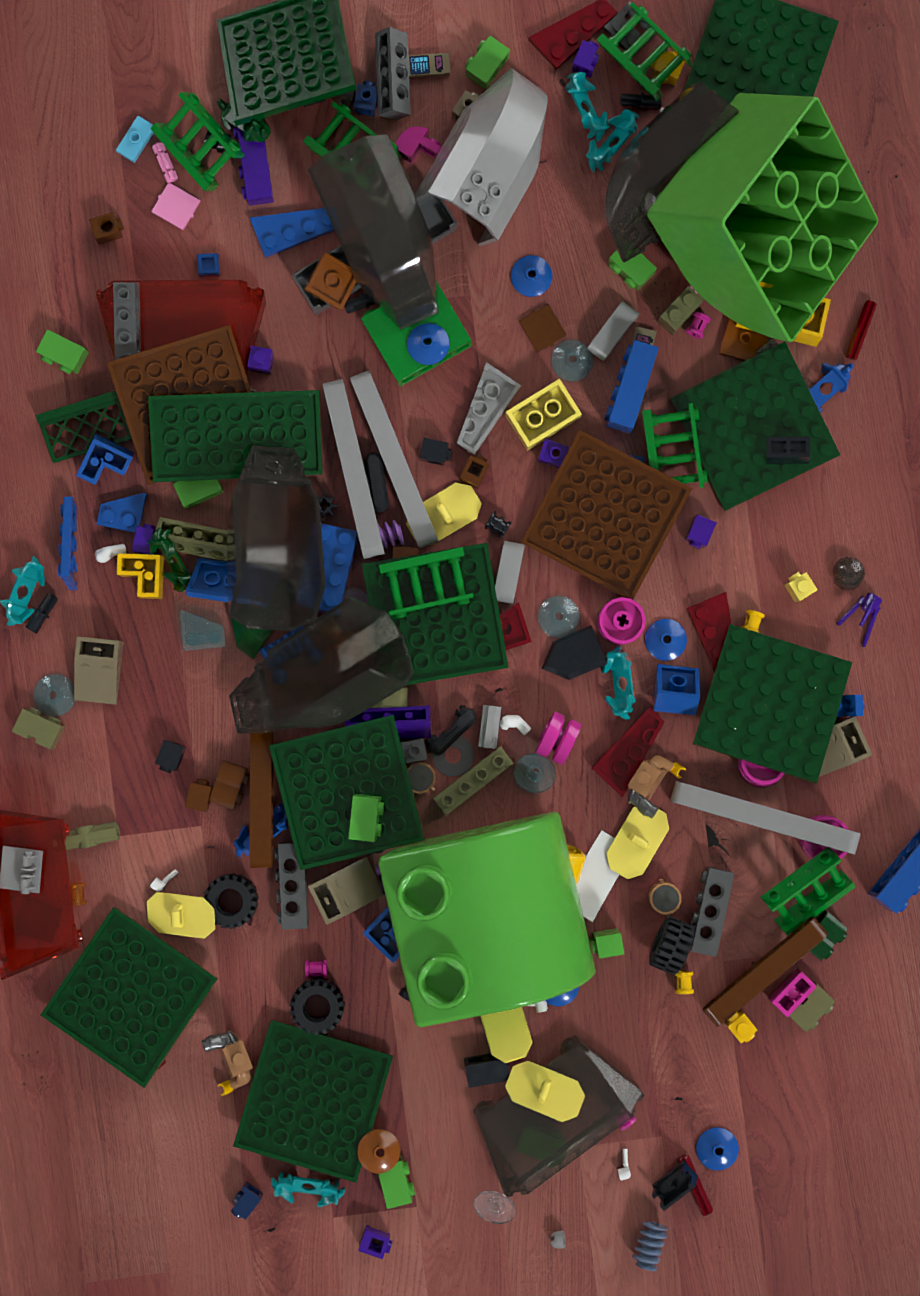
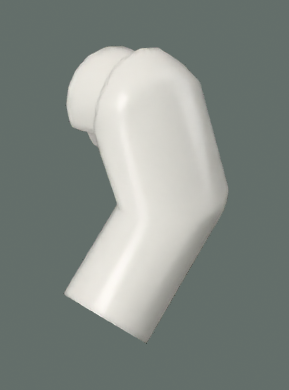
[95,544,126,563]
[499,715,532,735]

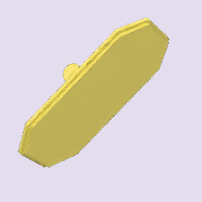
[406,483,482,545]
[606,807,669,879]
[147,892,215,939]
[481,1007,533,1063]
[505,1061,585,1122]

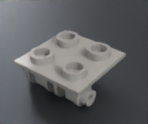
[0,846,43,894]

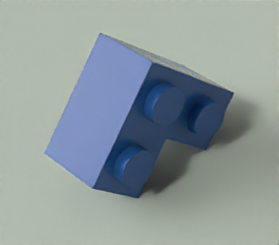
[76,434,134,485]
[362,906,400,963]

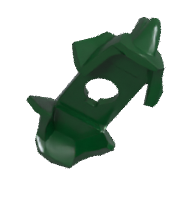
[217,99,271,143]
[147,527,193,592]

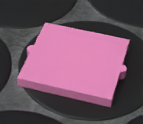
[151,183,201,230]

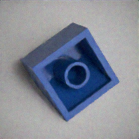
[654,664,700,716]

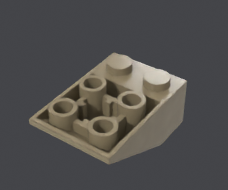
[74,636,124,705]
[819,716,873,777]
[308,856,384,925]

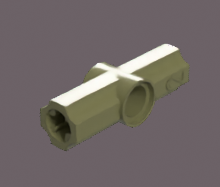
[53,822,120,852]

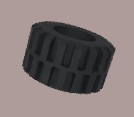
[204,873,259,929]
[649,916,695,975]
[290,978,345,1035]

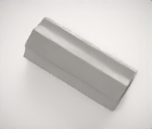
[478,705,501,749]

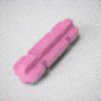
[152,142,178,183]

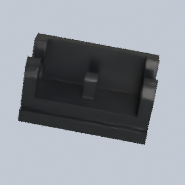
[766,437,810,464]
[464,1053,510,1088]
[652,1160,698,1211]

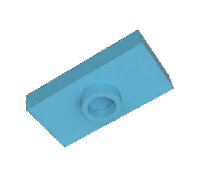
[116,116,153,163]

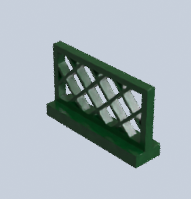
[35,390,132,463]

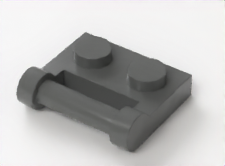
[604,1,657,58]

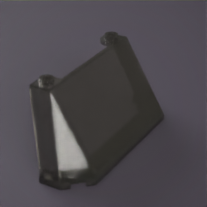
[473,1035,644,1197]

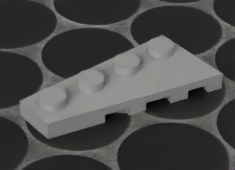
[457,362,521,455]

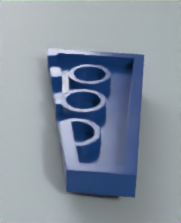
[250,207,343,258]
[57,497,78,590]

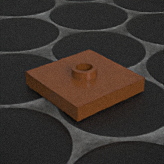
[304,252,361,311]
[719,318,767,361]

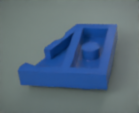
[97,493,147,533]

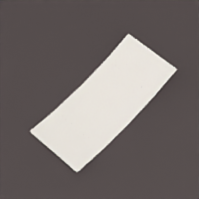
[576,831,619,922]

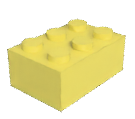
[505,379,582,451]

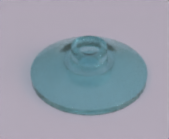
[551,340,593,382]
[538,596,580,638]
[34,674,75,716]
[514,754,556,793]

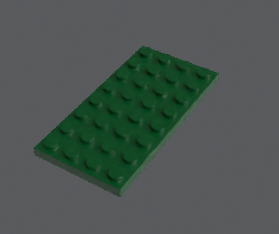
[148,390,323,482]

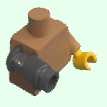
[627,755,686,819]
[201,1030,253,1096]

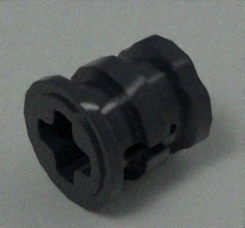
[484,511,512,538]

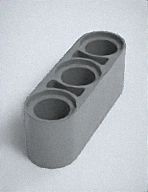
[587,301,640,361]
[495,541,525,604]

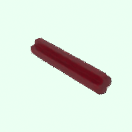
[846,300,877,360]
[678,1154,713,1216]

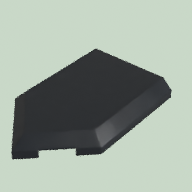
[541,625,608,680]

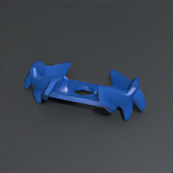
[809,363,854,412]
[233,803,288,858]

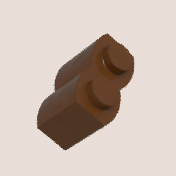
[209,760,250,809]

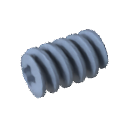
[632,1221,669,1271]

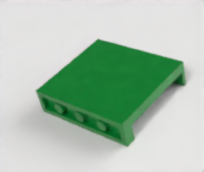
[361,277,472,387]

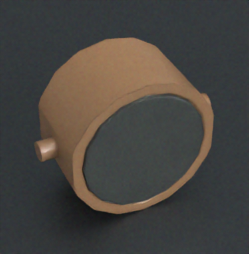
[406,762,436,794]
[648,879,681,917]

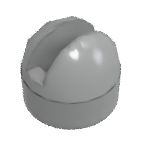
[550,1230,566,1249]

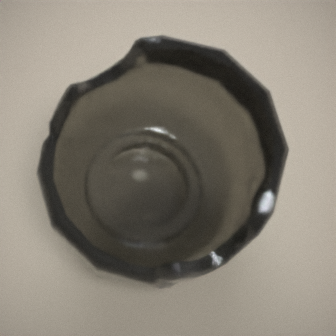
[832,556,865,591]

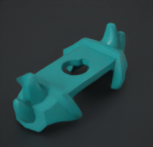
[565,72,609,142]
[586,109,639,172]
[0,556,45,626]
[601,646,636,720]
[271,1171,346,1207]

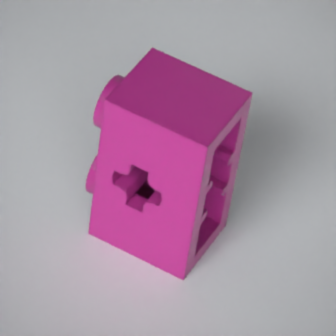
[768,969,817,1017]

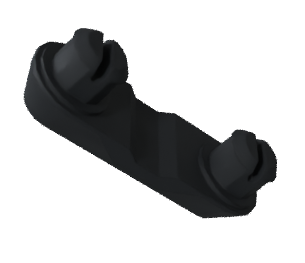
[364,453,389,513]
[425,705,476,755]

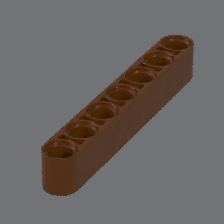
[249,723,273,868]
[702,917,828,1027]

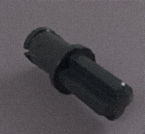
[620,92,662,110]
[344,288,386,314]
[25,593,58,634]

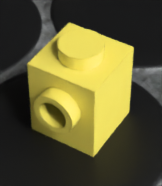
[784,572,818,603]

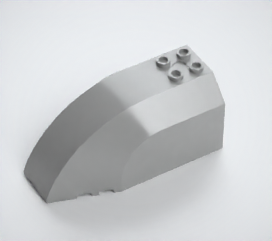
[412,68,548,246]

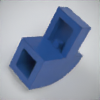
[837,694,864,717]

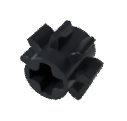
[311,492,338,519]

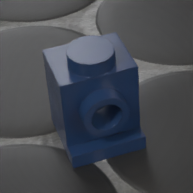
[354,81,378,117]
[231,1181,263,1220]

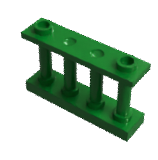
[597,2,693,101]
[150,92,245,191]
[303,102,401,195]
[642,403,708,488]
[379,547,473,619]
[760,847,856,936]

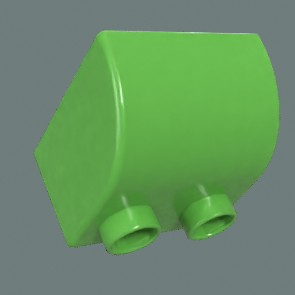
[647,93,878,342]
[378,812,596,1027]

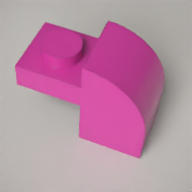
[395,126,442,164]

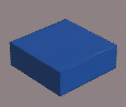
[197,253,220,277]

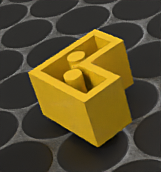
[117,554,164,599]

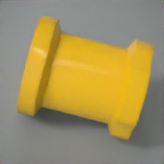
[742,609,765,633]
[675,971,694,994]

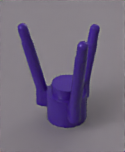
[837,593,882,647]

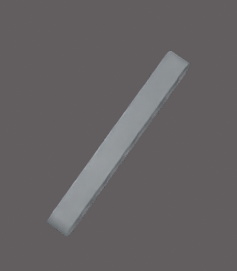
[350,370,439,549]
[323,379,385,559]
[670,781,861,855]

